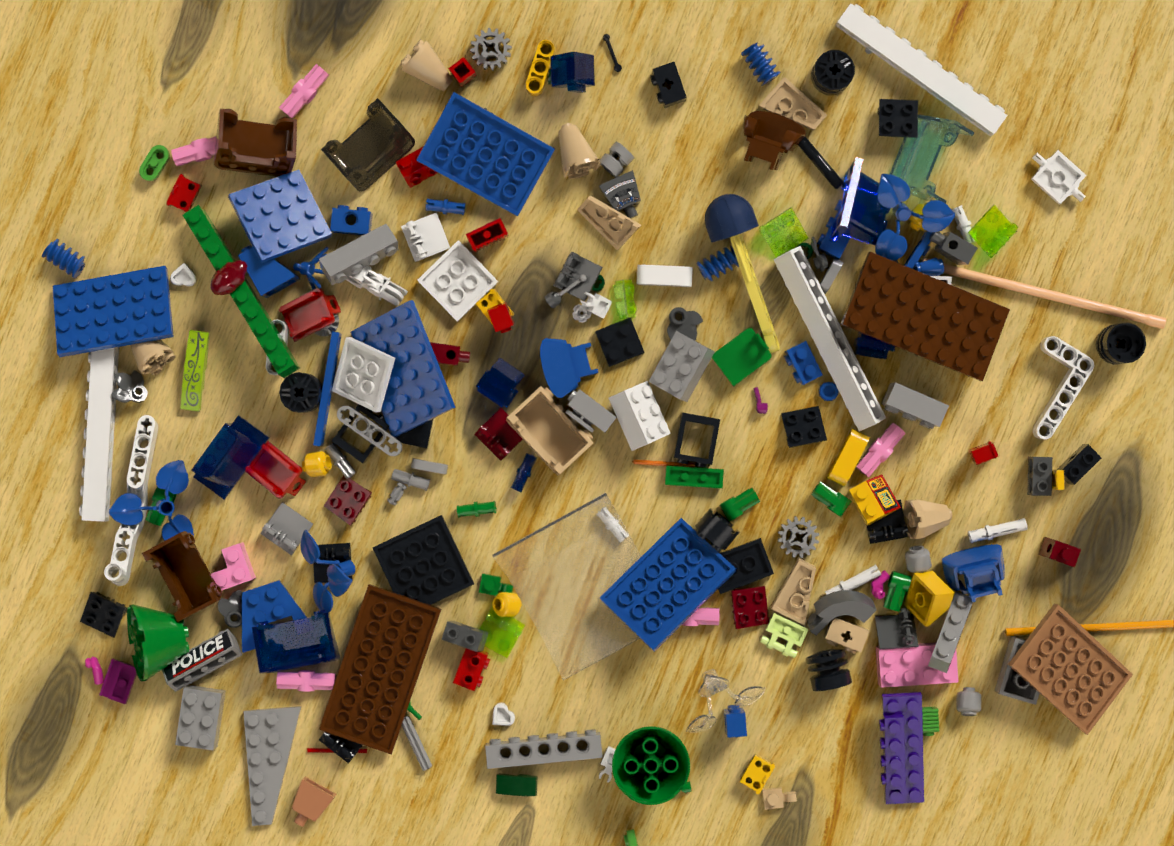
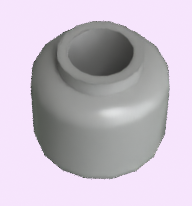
[905,545,932,573]
[956,687,981,716]

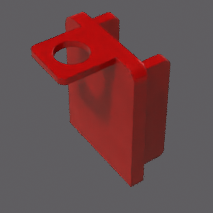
[279,288,341,342]
[245,441,306,499]

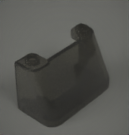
[321,98,415,191]

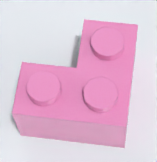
[211,542,256,590]

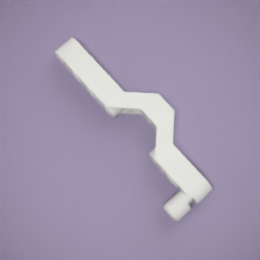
[104,415,158,586]

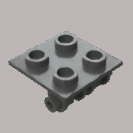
[553,252,603,301]
[875,608,919,650]

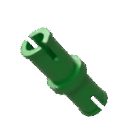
[457,501,497,518]

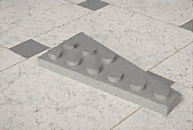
[243,706,302,826]

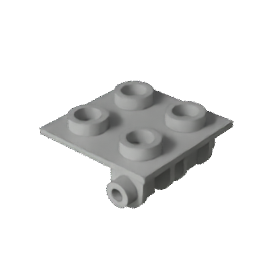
[260,502,313,555]

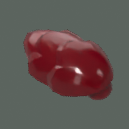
[211,260,247,295]

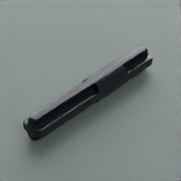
[798,136,844,189]

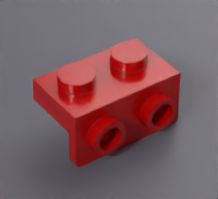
[395,147,438,188]

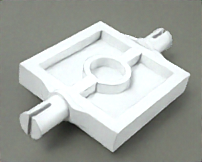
[1031,150,1087,205]

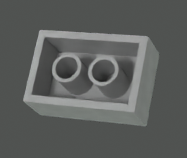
[649,331,715,402]
[881,382,949,429]
[995,636,1040,705]
[175,685,226,751]

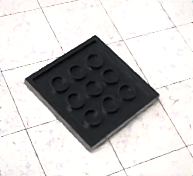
[372,515,475,605]

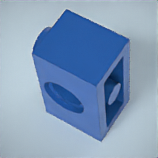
[330,205,373,236]
[724,705,747,738]

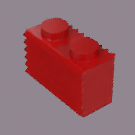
[466,218,509,252]

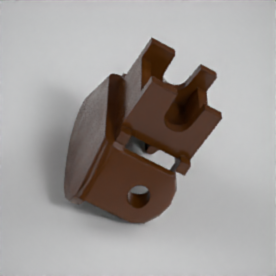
[743,111,806,170]

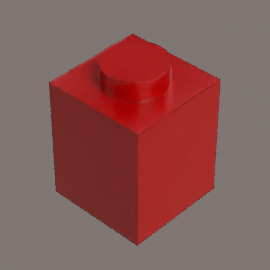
[448,57,477,87]
[487,302,514,333]

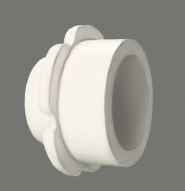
[572,304,591,323]

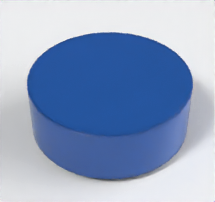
[819,382,839,401]

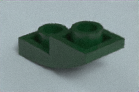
[496,773,538,796]

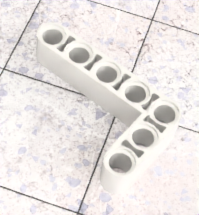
[1033,336,1094,439]

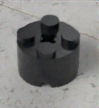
[695,508,740,552]

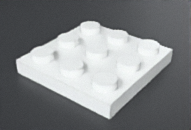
[418,240,498,322]
[332,337,395,412]

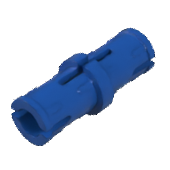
[426,198,465,215]

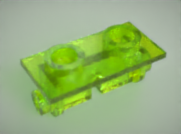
[614,279,637,319]

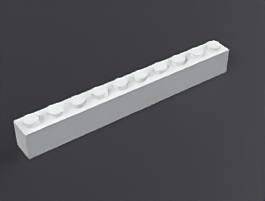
[835,4,1008,137]
[773,246,886,431]
[79,347,119,522]

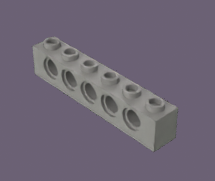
[485,729,602,769]

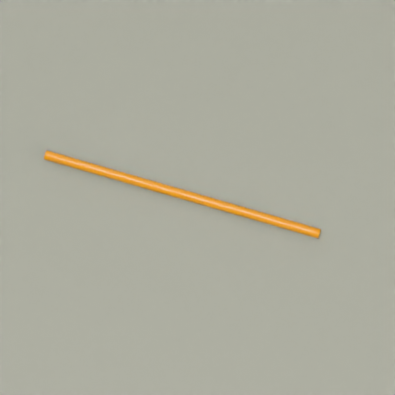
[1005,620,1174,636]

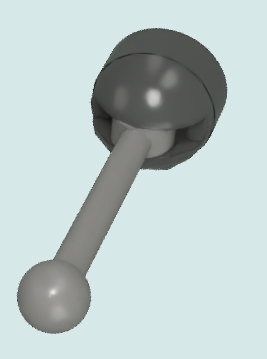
[545,275,587,309]

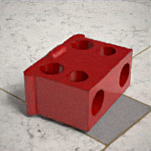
[166,174,202,212]
[969,441,999,465]

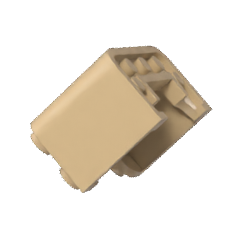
[506,386,594,476]

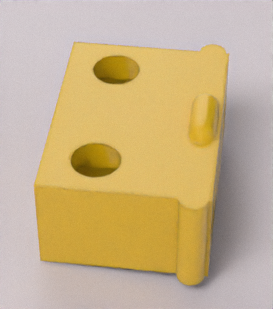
[475,289,514,325]
[740,754,775,794]

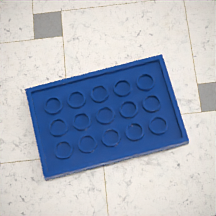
[416,92,555,216]
[53,266,174,357]
[351,300,456,437]
[600,518,736,652]

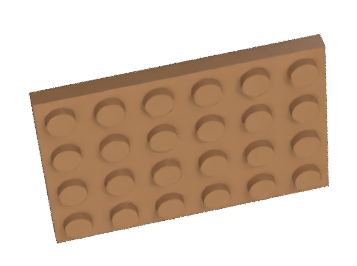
[1008,603,1133,735]

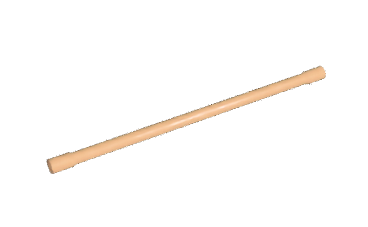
[922,258,1166,329]

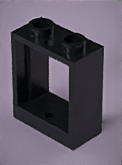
[332,404,389,463]
[674,412,720,468]

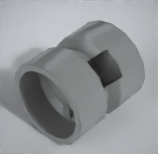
[599,141,634,178]

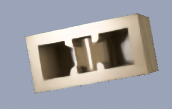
[823,617,870,654]

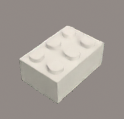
[609,381,671,451]

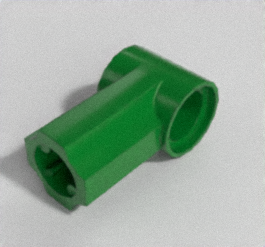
[811,481,852,517]
[145,487,177,526]
[719,488,760,521]
[883,571,912,612]

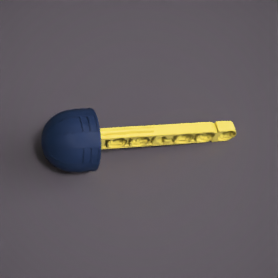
[705,194,780,353]

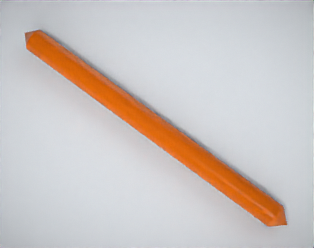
[632,459,696,467]

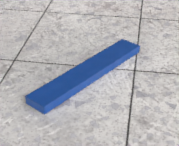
[313,331,342,446]

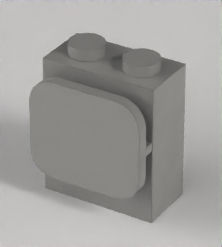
[565,389,617,433]

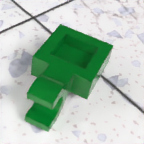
[479,573,514,596]

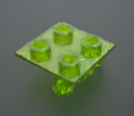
[968,205,1018,258]
[759,207,809,258]
[480,607,525,658]

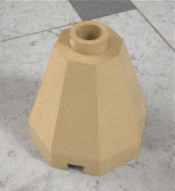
[903,500,952,539]

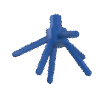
[293,247,329,290]

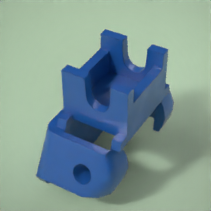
[540,338,598,398]
[942,544,1005,602]

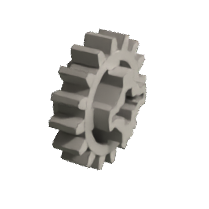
[470,28,512,71]
[777,516,819,558]

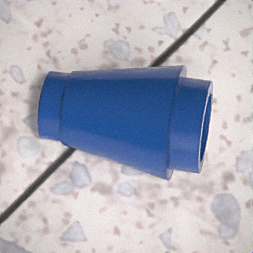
[914,257,944,276]

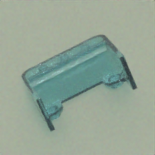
[890,115,974,203]

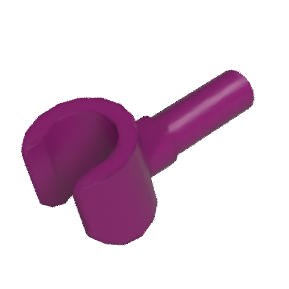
[753,387,768,414]

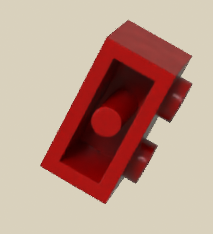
[453,648,490,691]

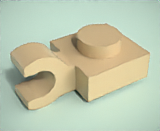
[762,787,797,810]

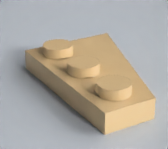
[758,77,827,130]
[577,196,641,250]
[771,558,816,626]

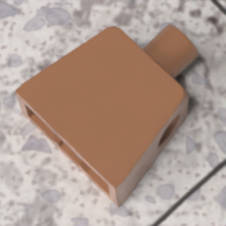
[292,776,336,827]

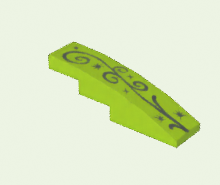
[180,330,209,411]

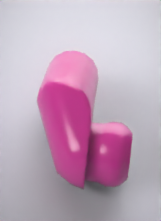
[871,570,890,599]
[85,656,104,685]

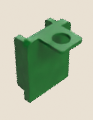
[712,328,772,387]

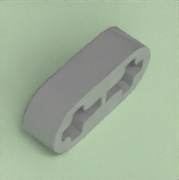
[820,258,844,294]
[411,458,448,474]

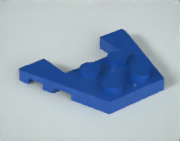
[242,580,315,653]

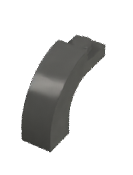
[807,590,877,636]

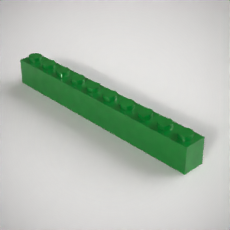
[183,205,300,378]

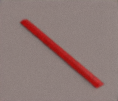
[307,748,367,753]

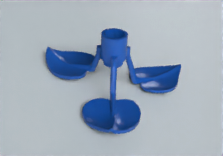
[875,174,955,261]
[109,460,194,541]
[300,530,355,614]

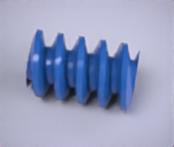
[741,42,781,86]
[42,239,85,279]
[696,245,739,282]

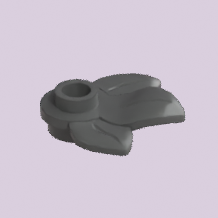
[810,237,828,272]
[667,307,703,340]
[111,370,148,403]
[218,590,242,628]

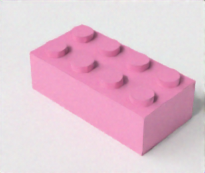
[876,642,958,688]

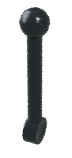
[602,34,622,72]

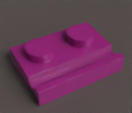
[99,658,137,704]

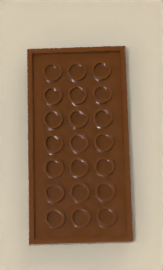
[840,252,1010,381]
[319,584,442,755]

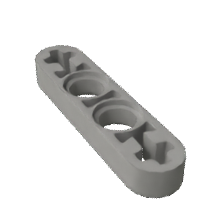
[337,406,402,456]

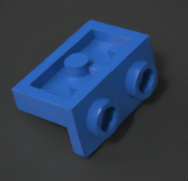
[784,341,823,385]

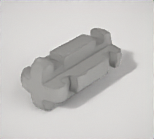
[387,482,407,505]

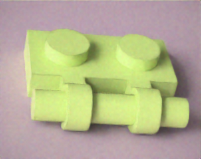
[760,613,809,658]

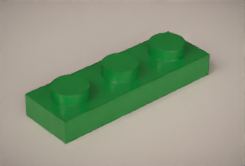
[665,466,724,489]

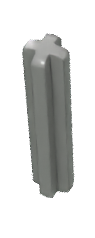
[402,716,432,771]

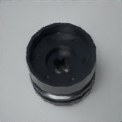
[811,50,855,95]
[1096,323,1146,365]
[279,372,323,413]
[805,649,852,691]

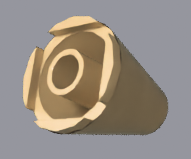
[558,123,600,179]

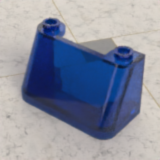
[252,610,340,674]

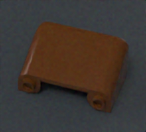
[214,108,297,177]
[142,531,222,622]

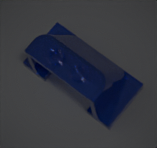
[830,157,890,245]
[191,415,270,500]

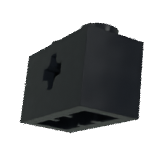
[650,62,687,108]
[1057,444,1102,485]

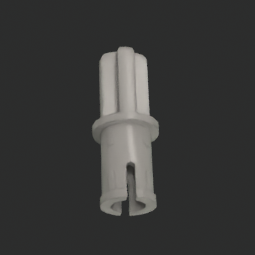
[324,443,355,479]
[391,469,430,491]

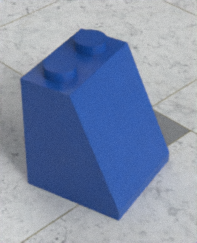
[238,245,300,298]

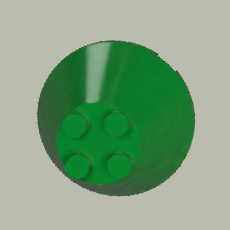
[127,604,189,682]
[612,726,690,805]

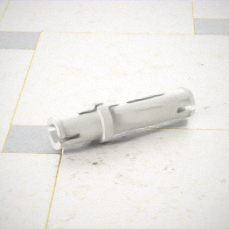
[968,518,1028,543]
[825,564,881,595]

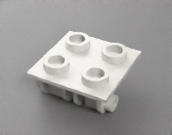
[401,212,450,262]

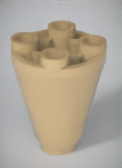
[400,39,453,91]
[130,339,176,375]

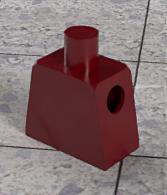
[430,342,470,366]
[1038,537,1081,567]

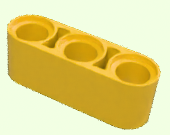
[526,40,555,97]
[827,429,870,487]

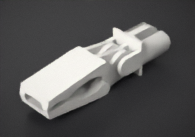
[345,265,408,307]

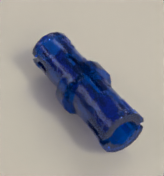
[510,453,537,493]

